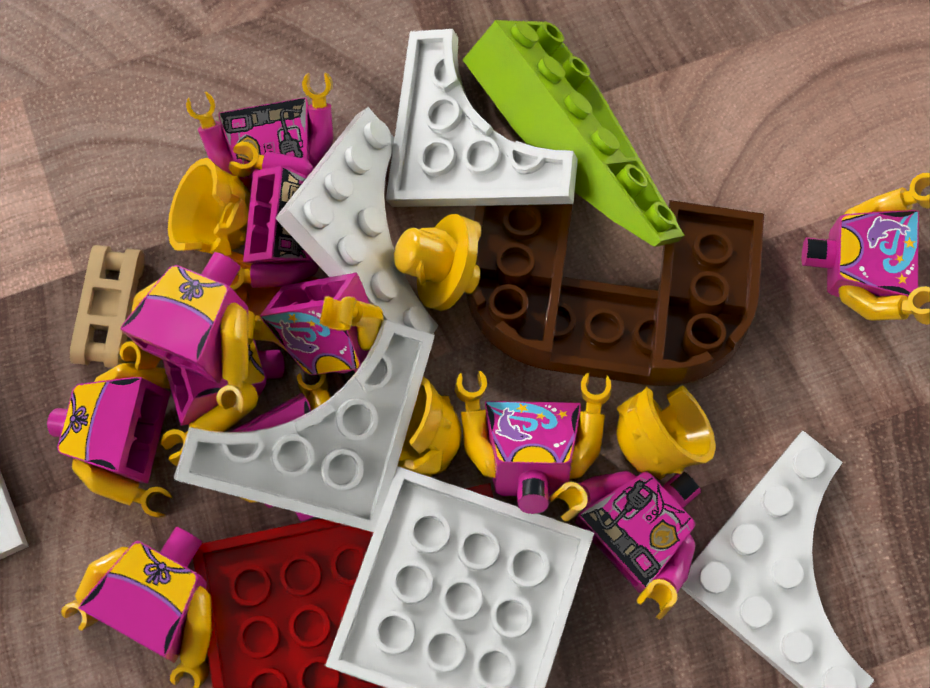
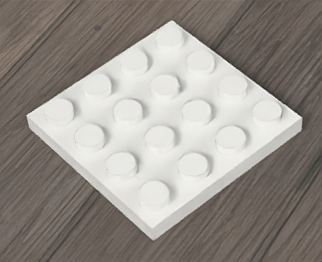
[325,467,594,688]

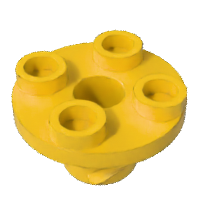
[394,214,481,311]

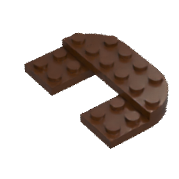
[466,200,764,386]

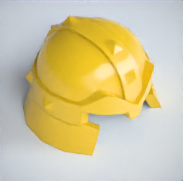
[167,158,251,256]
[396,376,462,477]
[616,385,716,480]

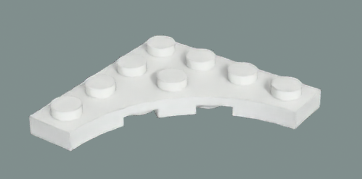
[386,29,578,207]
[275,107,438,334]
[174,320,435,532]
[681,431,874,688]

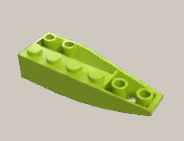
[463,20,685,247]

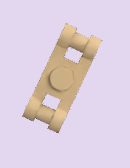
[70,245,145,368]

